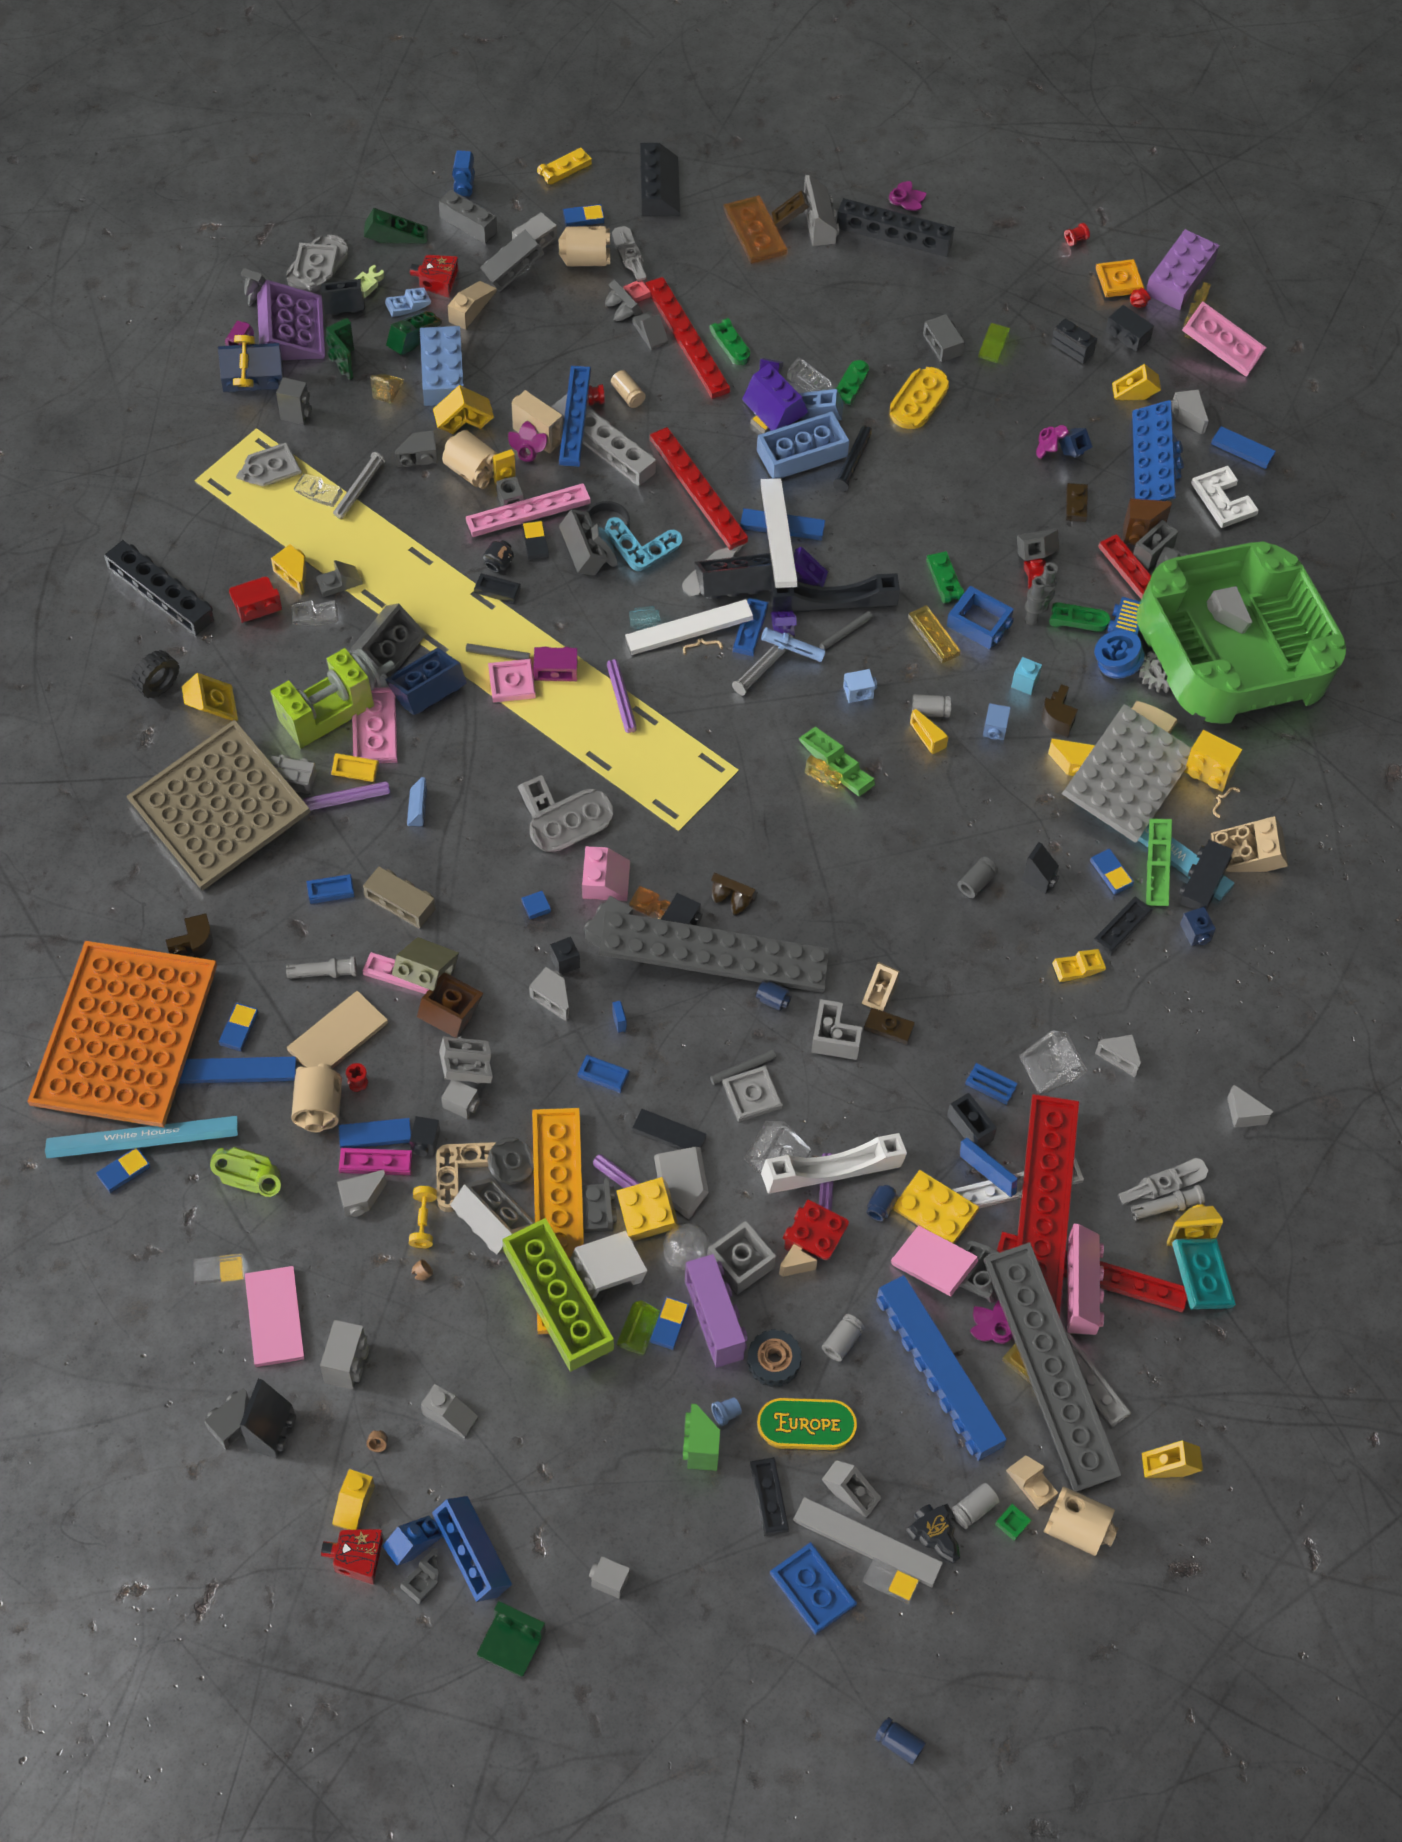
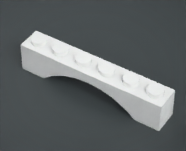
[761,1133,907,1194]

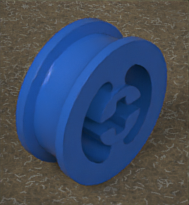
[1094,630,1145,678]

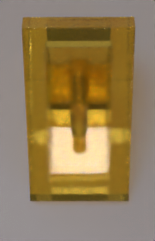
[371,374,404,404]

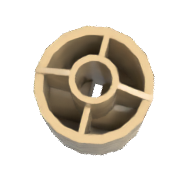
[559,226,610,266]
[442,430,498,489]
[291,1063,342,1132]
[1044,1486,1119,1556]

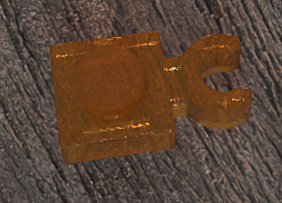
[629,886,671,919]

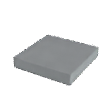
[722,1066,783,1122]

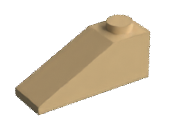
[448,281,497,330]

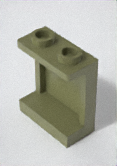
[392,937,459,991]

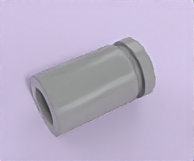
[912,694,952,718]
[822,1314,865,1362]
[951,1483,1000,1529]

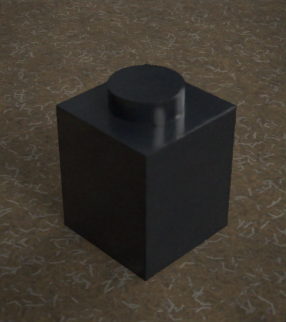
[550,936,580,975]
[409,1116,440,1156]

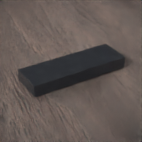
[1093,896,1153,956]
[632,1109,706,1150]
[750,1457,789,1536]

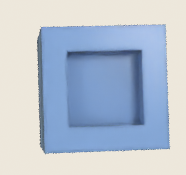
[843,669,877,703]

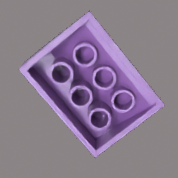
[257,280,325,361]

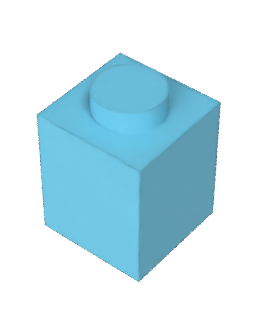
[1011,657,1042,695]

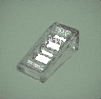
[787,357,831,392]

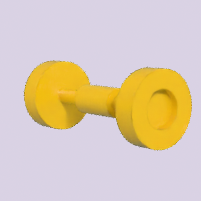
[233,335,255,387]
[409,1186,437,1249]

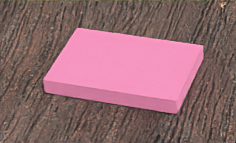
[891,1225,978,1297]

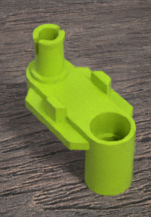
[210,1147,281,1197]

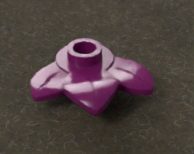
[889,181,926,211]
[508,421,547,462]
[1036,425,1069,459]
[970,1300,1013,1344]

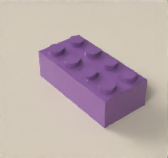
[1146,229,1219,310]
[685,1254,748,1368]

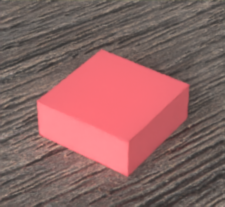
[624,281,651,303]

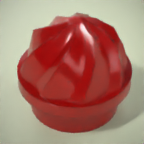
[1130,287,1151,308]

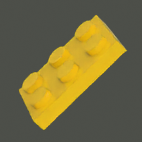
[893,1170,979,1244]

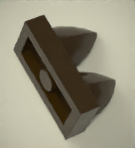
[711,872,758,916]

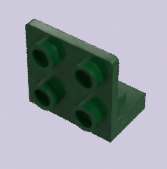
[325,318,354,380]
[477,1601,546,1677]

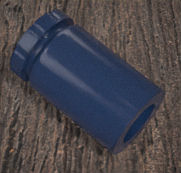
[875,1717,926,1765]

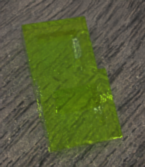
[979,323,1010,363]

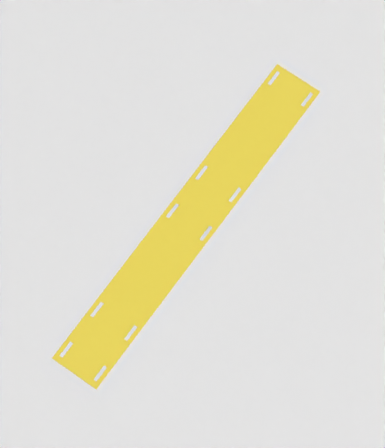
[194,428,739,831]

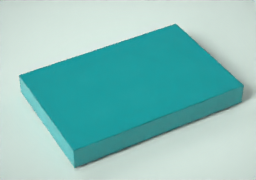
[1172,1239,1236,1309]

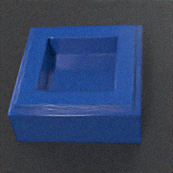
[521,891,551,920]
[612,1001,627,1033]

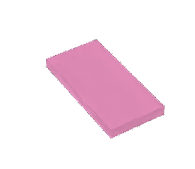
[1182,301,1266,377]
[352,687,398,764]
[245,1266,305,1367]

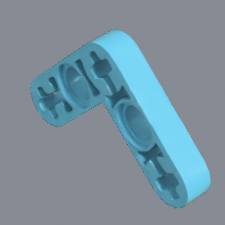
[605,517,682,571]

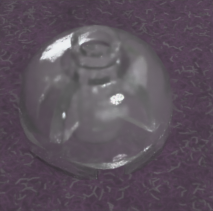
[663,1222,711,1271]

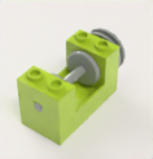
[270,648,395,749]

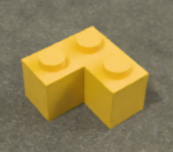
[433,385,494,434]

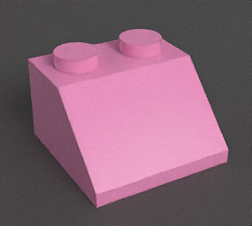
[582,846,630,901]

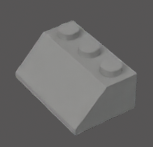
[804,175,839,246]
[450,1178,535,1254]

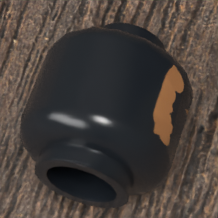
[483,540,514,572]

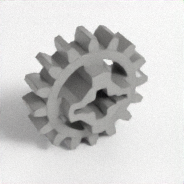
[1139,651,1170,693]

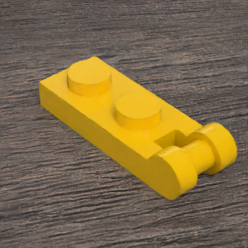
[537,148,592,185]

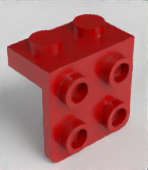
[229,576,282,623]
[783,1199,849,1260]

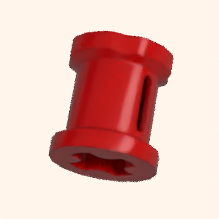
[1064,223,1090,246]
[345,1063,368,1092]

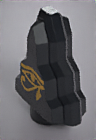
[905,1503,960,1564]

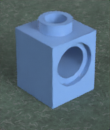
[983,703,1011,740]

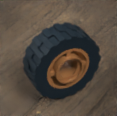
[747,1329,802,1387]

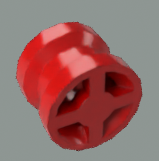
[588,384,605,406]

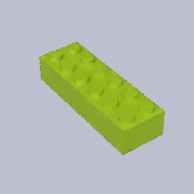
[502,1218,614,1372]

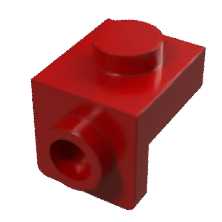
[1024,559,1046,589]

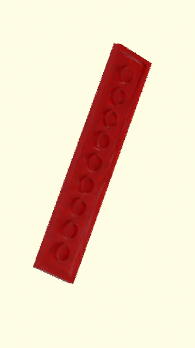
[1016,1094,1079,1317]

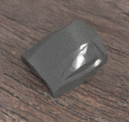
[959,1240,999,1303]

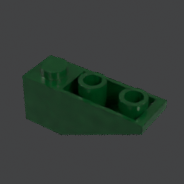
[364,208,428,243]
[386,311,442,355]

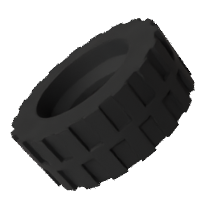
[131,650,180,699]

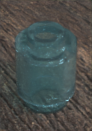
[629,606,660,629]

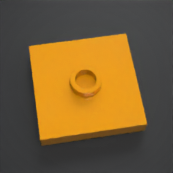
[1096,259,1144,298]

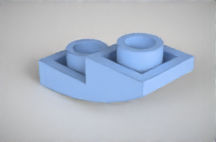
[385,287,431,317]

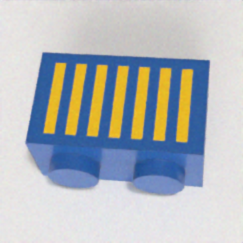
[1107,597,1140,635]

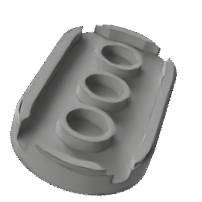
[287,235,349,293]
[530,789,613,852]

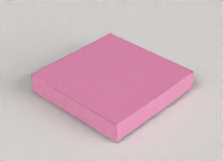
[488,659,536,703]

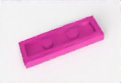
[339,1148,413,1175]

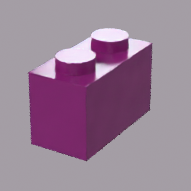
[533,646,578,682]

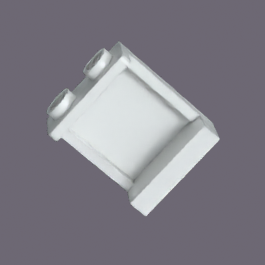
[570,1231,647,1299]

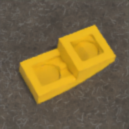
[1052,949,1106,982]

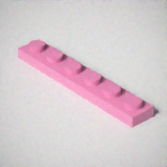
[466,483,590,537]

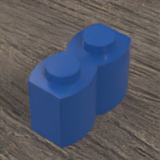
[452,150,475,196]

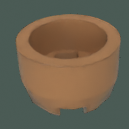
[412,1259,433,1281]
[367,1430,388,1452]

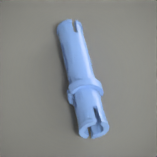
[761,627,825,662]

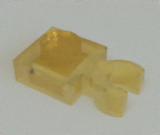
[805,755,842,789]

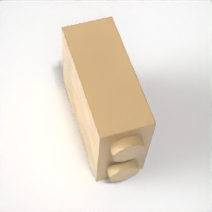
[512,390,563,454]

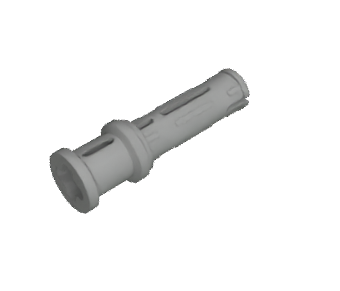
[286,956,357,979]
[1131,1185,1205,1221]

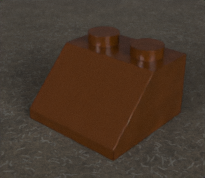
[1123,498,1172,545]
[417,972,483,1038]

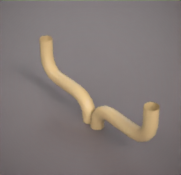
[683,638,723,655]
[1212,787,1241,818]

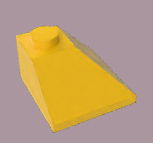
[181,673,238,721]
[1167,1204,1223,1246]

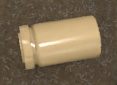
[611,370,646,408]

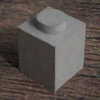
[441,1080,480,1119]
[589,1557,630,1599]

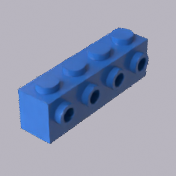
[432,1496,512,1602]

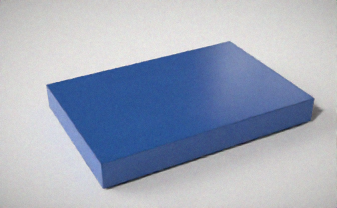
[770,1542,857,1635]

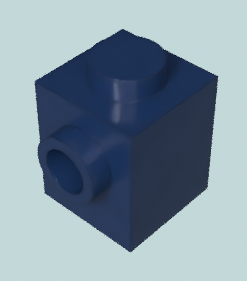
[1059,428,1093,457]
[1180,907,1216,946]

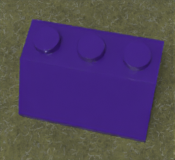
[742,363,808,431]

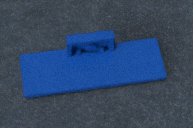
[1132,400,1184,501]

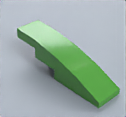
[799,727,875,796]
[1146,819,1172,906]

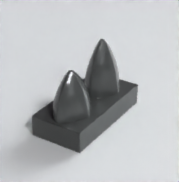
[241,268,266,306]
[605,279,643,321]

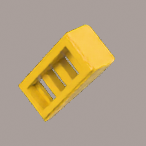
[910,709,949,754]

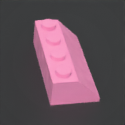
[1067,1224,1104,1335]

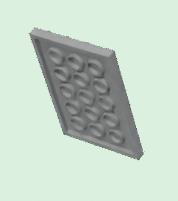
[1062,704,1191,843]

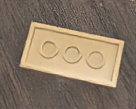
[287,991,388,1069]

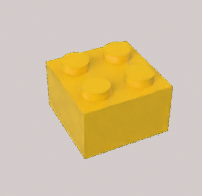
[1184,730,1243,792]
[617,1177,679,1241]

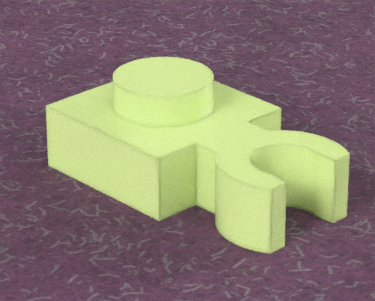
[355,265,384,298]

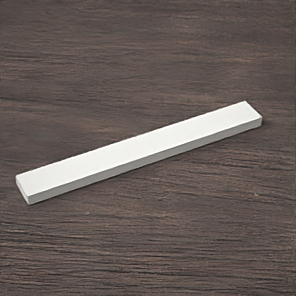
[760,478,797,588]

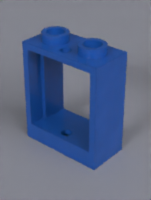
[946,586,1014,649]

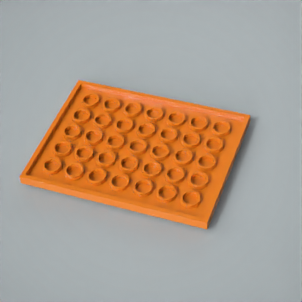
[27,941,218,1128]

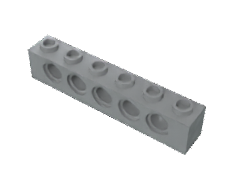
[551,394,656,486]

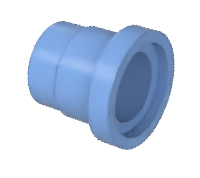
[711,1397,742,1426]

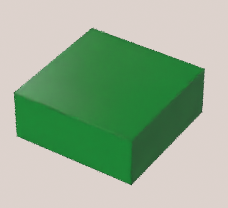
[995,1504,1032,1541]

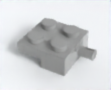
[439,1036,493,1083]

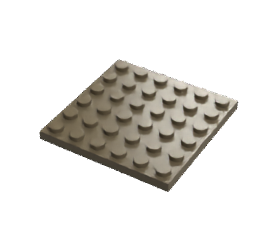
[126,720,311,891]

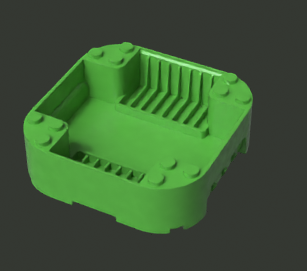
[1136,541,1346,724]

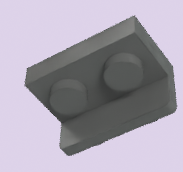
[582,1178,617,1233]

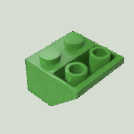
[683,1404,720,1471]

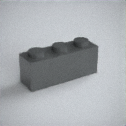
[439,190,497,244]
[480,229,545,292]
[559,509,607,576]

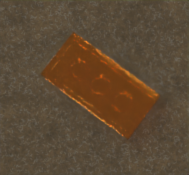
[723,195,787,264]

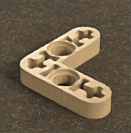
[436,1142,496,1212]

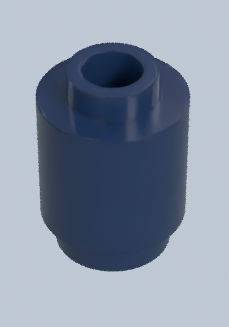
[756,981,792,1011]
[866,1185,898,1222]

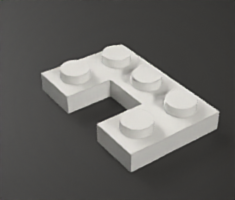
[1191,466,1258,528]

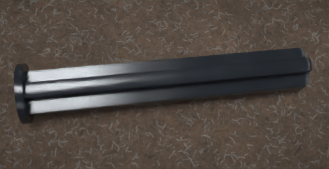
[833,425,872,492]

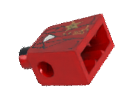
[410,255,459,298]
[321,1529,384,1585]

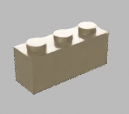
[363,866,436,929]

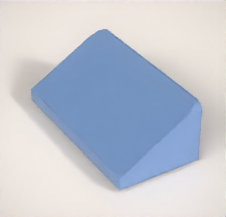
[407,777,427,827]

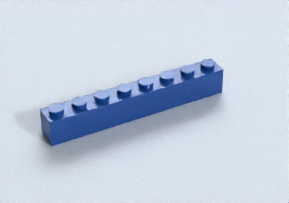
[876,1275,1007,1461]

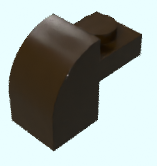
[1042,684,1078,738]
[166,913,213,958]

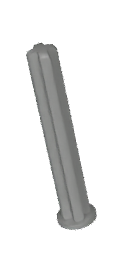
[333,452,386,519]
[732,633,795,696]

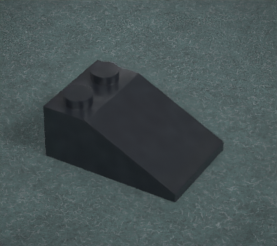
[240,1378,296,1459]

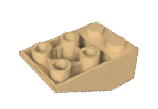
[1211,816,1288,872]

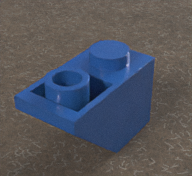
[382,1515,443,1566]

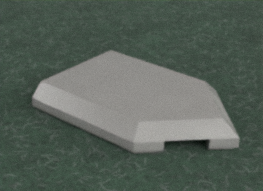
[293,243,339,290]
[236,442,302,487]
[654,1147,709,1220]

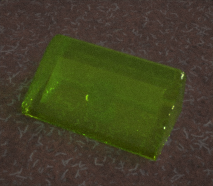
[616,1300,661,1355]

